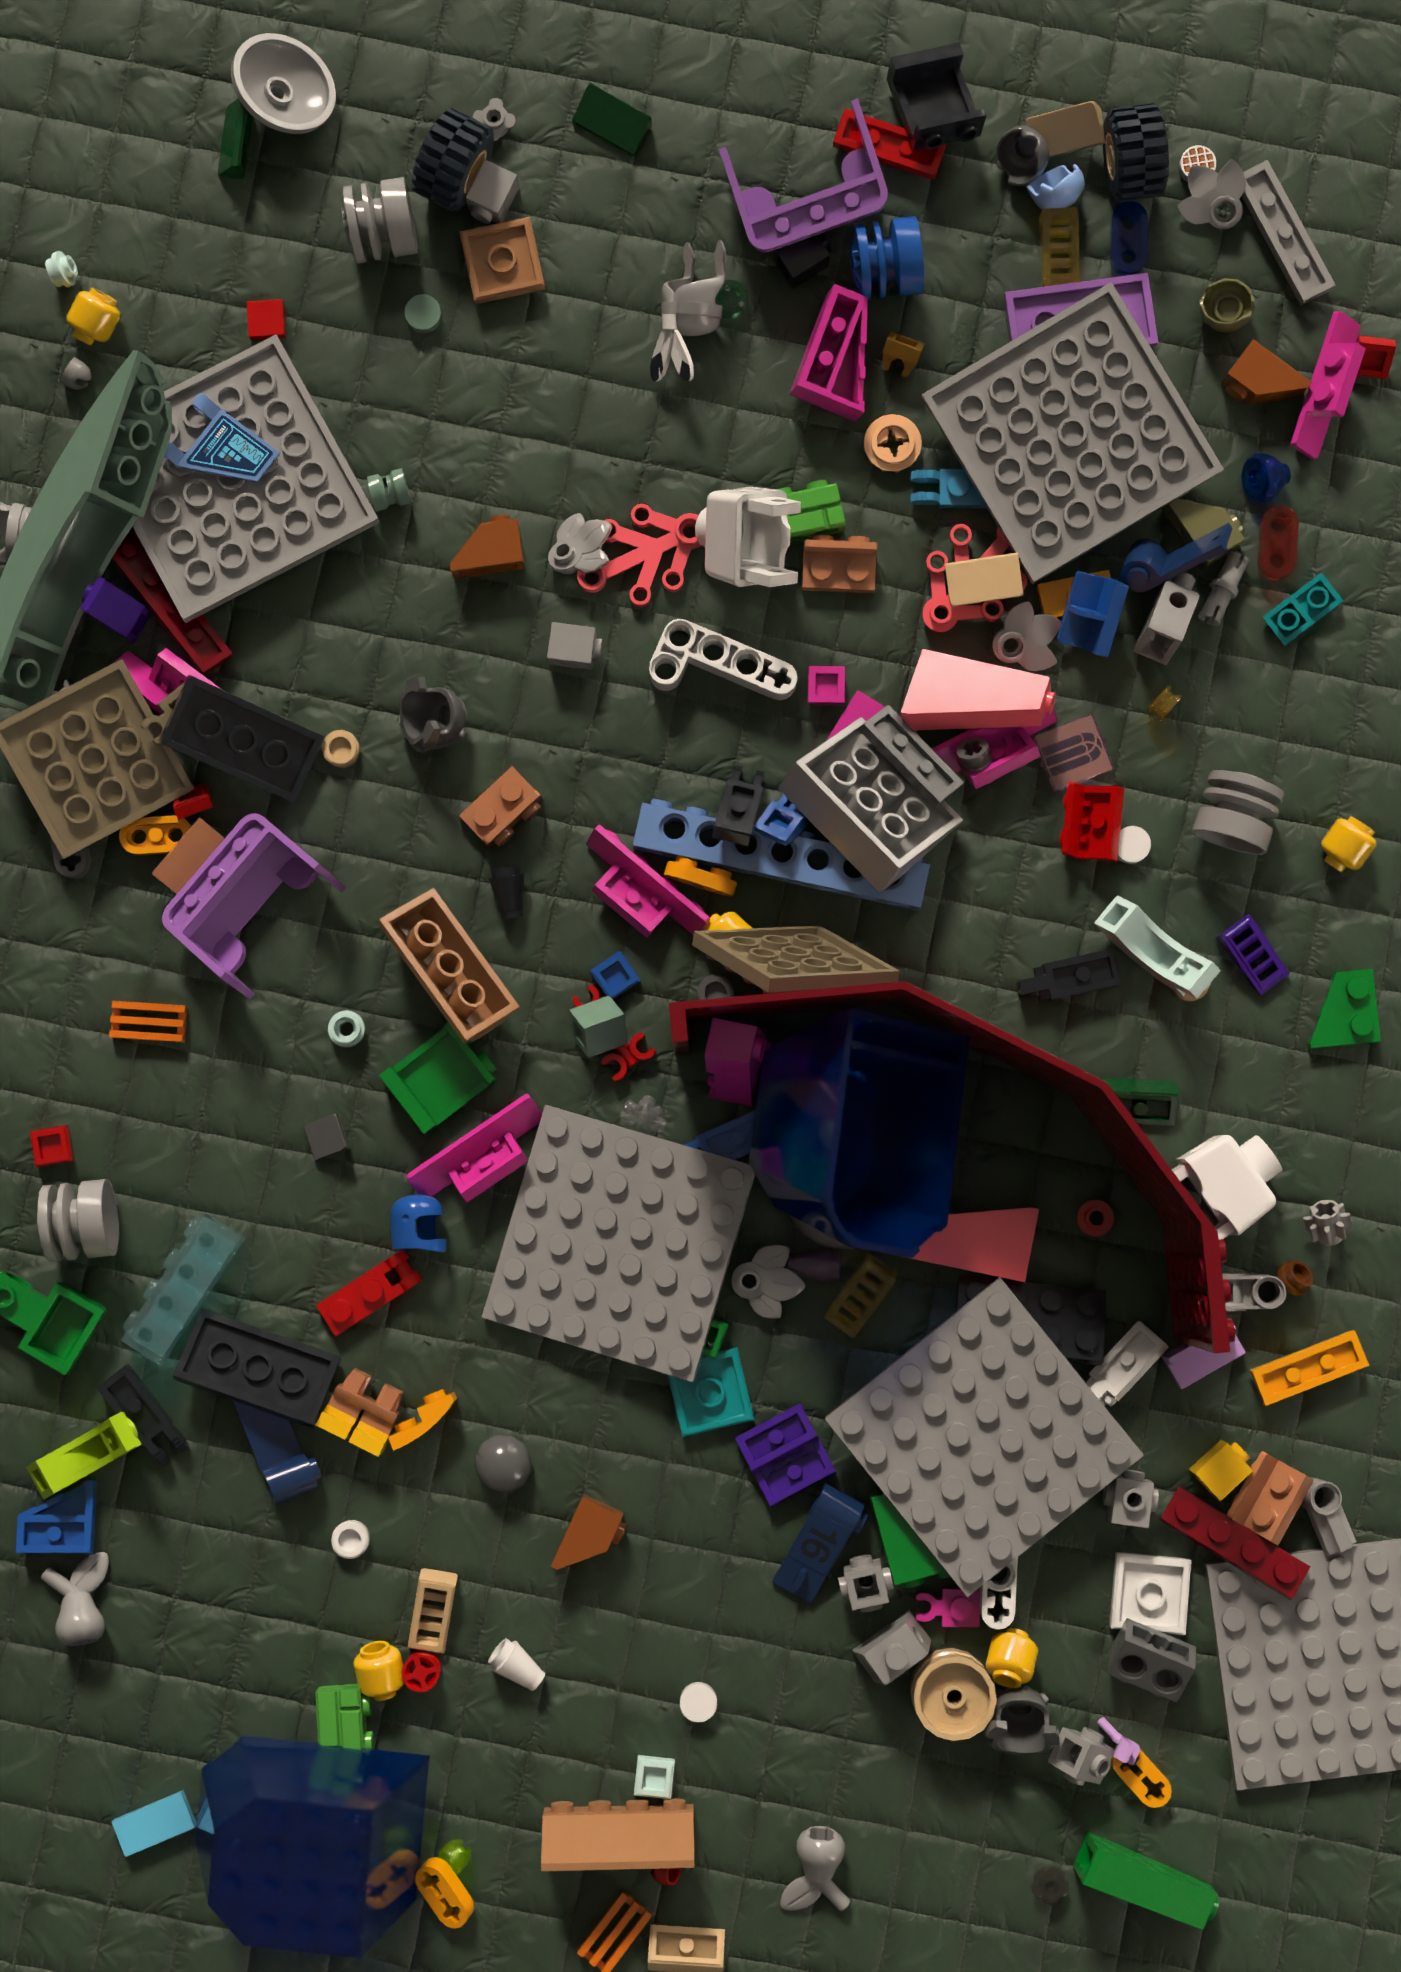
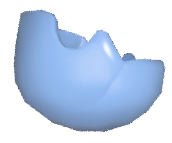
[1026,164,1085,211]

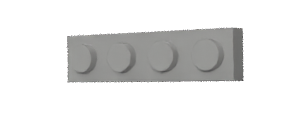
[1241,160,1335,305]

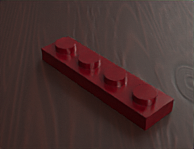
[1159,1487,1311,1600]

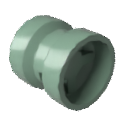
[367,468,411,512]

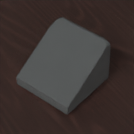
[304,1113,350,1160]

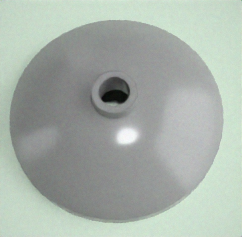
[231,33,336,134]

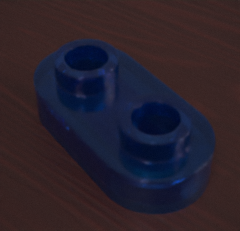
[1110,201,1148,276]

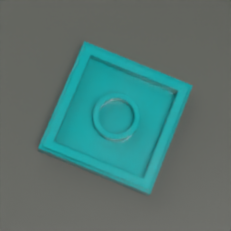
[668,1347,754,1437]

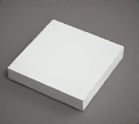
[1109,1552,1191,1635]

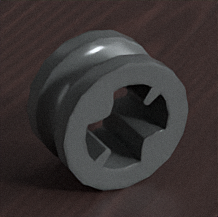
[957,737,993,773]

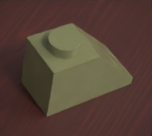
[1162,499,1245,570]

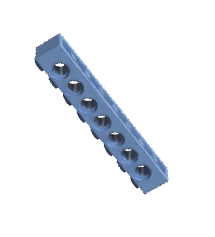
[633,799,930,911]

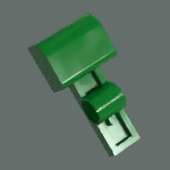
[0,1269,107,1376]

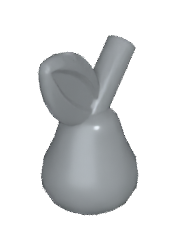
[41,1552,109,1646]
[780,1826,850,1911]

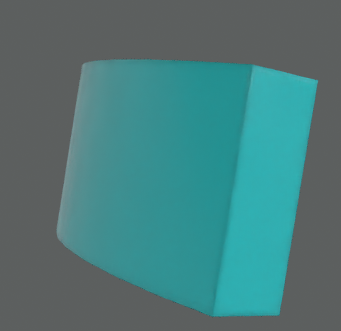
[1262,572,1344,646]

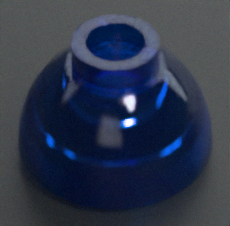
[1241,453,1291,504]

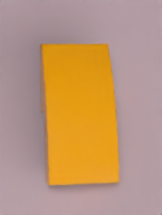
[388,1389,457,1451]

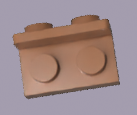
[802,535,878,593]
[459,766,543,849]
[1227,1451,1314,1545]

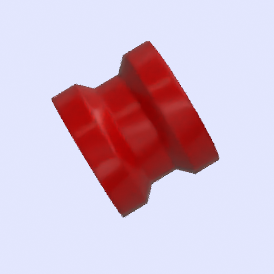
[402,1650,442,1692]

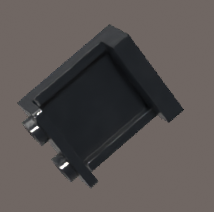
[886,42,986,151]

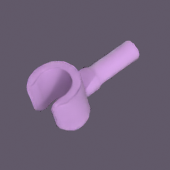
[1097,1717,1140,1765]

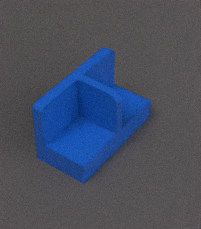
[1057,571,1129,657]

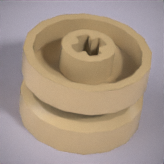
[910,1648,997,1741]

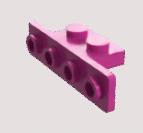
[1291,311,1366,459]
[112,648,219,714]
[932,707,1057,789]
[586,825,710,938]
[406,1094,542,1202]

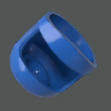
[390,1195,447,1252]

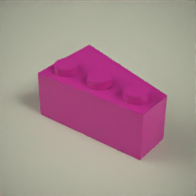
[789,284,868,422]
[705,1018,771,1107]

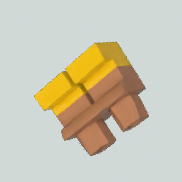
[315,1368,403,1457]

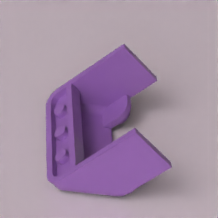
[719,98,888,252]
[162,813,347,1000]

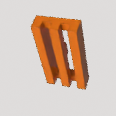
[109,1001,187,1043]
[577,1890,653,1972]

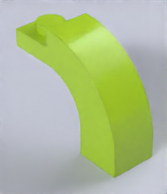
[26,1411,141,1500]

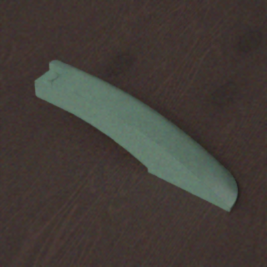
[0,350,172,712]

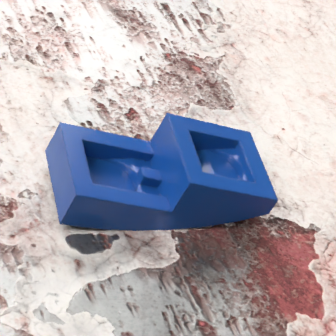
[753,794,811,846]

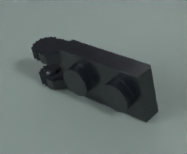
[712,765,765,846]
[97,1364,189,1467]

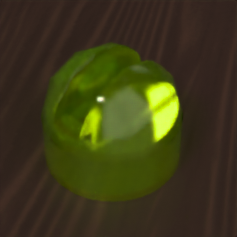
[438,1839,471,1874]

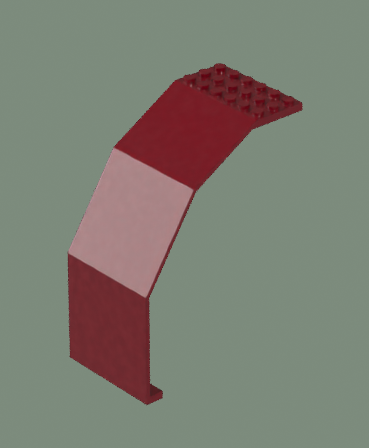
[669,981,1235,1353]

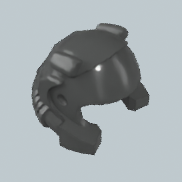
[399,677,467,752]
[983,1686,1059,1756]

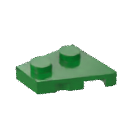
[1307,969,1381,1049]

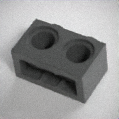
[1107,1618,1196,1703]

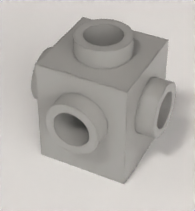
[1102,1469,1159,1528]
[838,1555,894,1612]
[1048,1727,1115,1786]

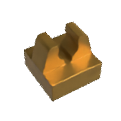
[882,331,925,377]

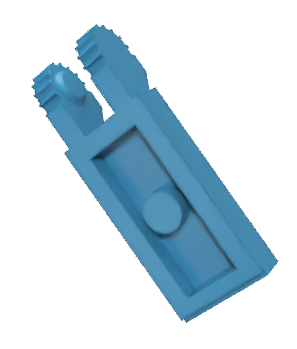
[911,469,987,509]

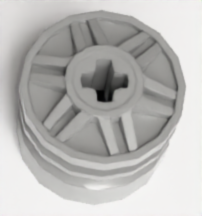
[341,176,419,264]
[1191,770,1285,855]
[37,1179,119,1262]

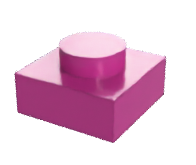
[808,666,845,705]

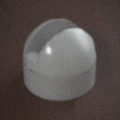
[60,357,91,390]

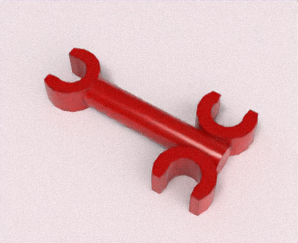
[572,985,656,1081]

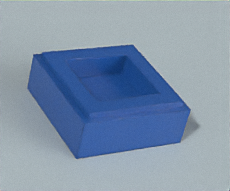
[590,951,641,1000]

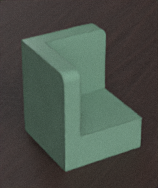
[569,996,628,1058]

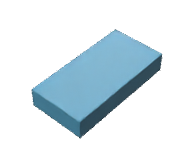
[112,1790,197,1857]

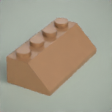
[377,888,520,1043]
[541,1798,695,1871]

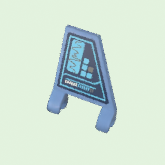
[164,393,280,483]

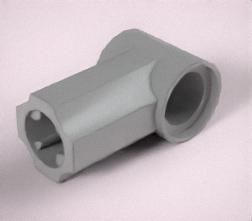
[1300,1477,1357,1555]

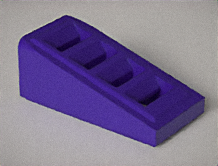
[1215,914,1290,996]

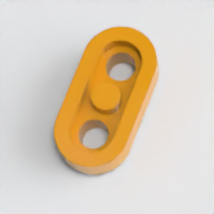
[119,815,192,856]
[664,856,737,897]

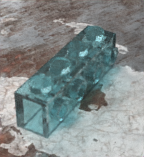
[121,1214,246,1365]

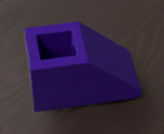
[80,577,152,644]

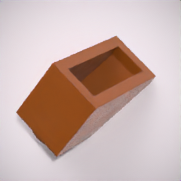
[1221,339,1312,405]
[450,515,525,579]
[551,1494,627,1570]

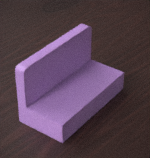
[1161,1325,1246,1389]

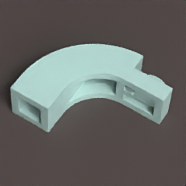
[1094,895,1221,999]

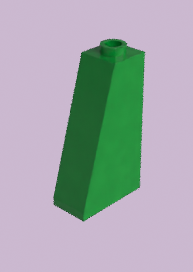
[1073,1831,1219,1930]

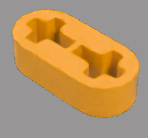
[1111,1745,1172,1808]
[415,1857,474,1929]

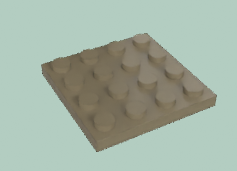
[0,659,194,859]
[692,925,900,994]

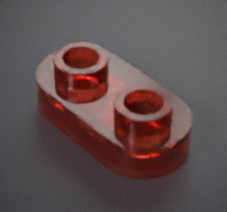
[1257,505,1299,580]

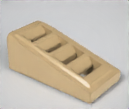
[408,1568,458,1654]

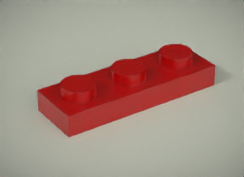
[832,108,946,180]

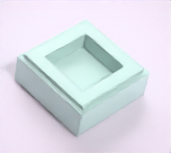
[634,1755,675,1799]

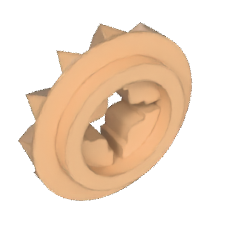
[864,414,922,473]

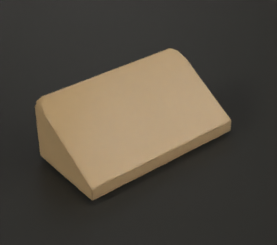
[1026,101,1105,158]
[945,552,1024,606]
[648,1924,725,1972]

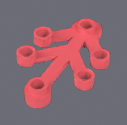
[577,504,702,608]
[922,524,1027,633]

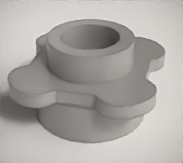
[473,98,516,141]

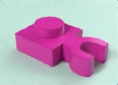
[915,1587,980,1627]

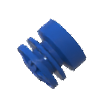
[849,216,924,300]

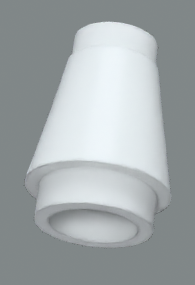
[488,1638,545,1691]

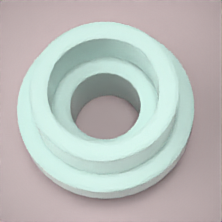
[45,251,78,287]
[328,1010,365,1047]

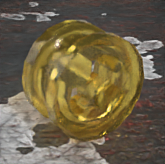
[1147,685,1182,722]

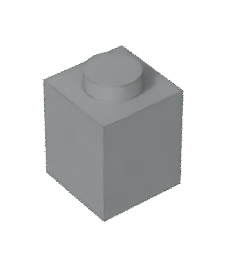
[466,160,519,224]
[547,622,602,670]

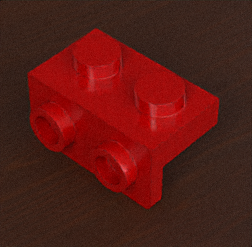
[1060,782,1124,861]

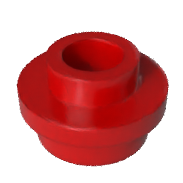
[1076,1200,1114,1237]

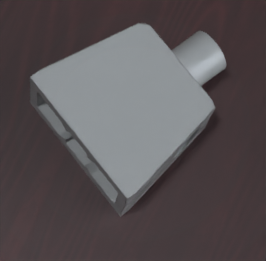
[1133,572,1200,665]
[852,1609,931,1686]

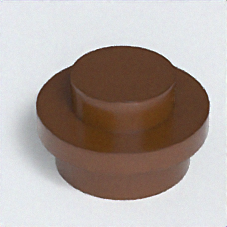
[1278,1260,1313,1297]

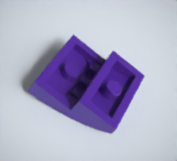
[735,1403,837,1508]

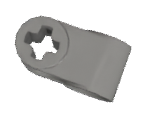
[1222,1273,1286,1311]

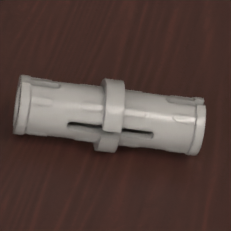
[1198,551,1250,626]

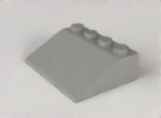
[778,717,963,893]

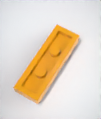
[1249,1330,1369,1406]

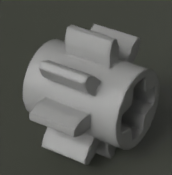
[1303,1200,1352,1246]

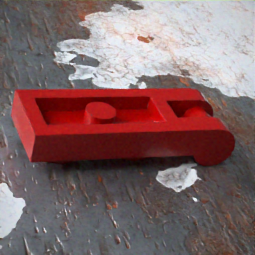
[316,1249,423,1336]

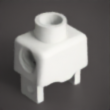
[695,487,801,587]
[1172,1135,1282,1239]

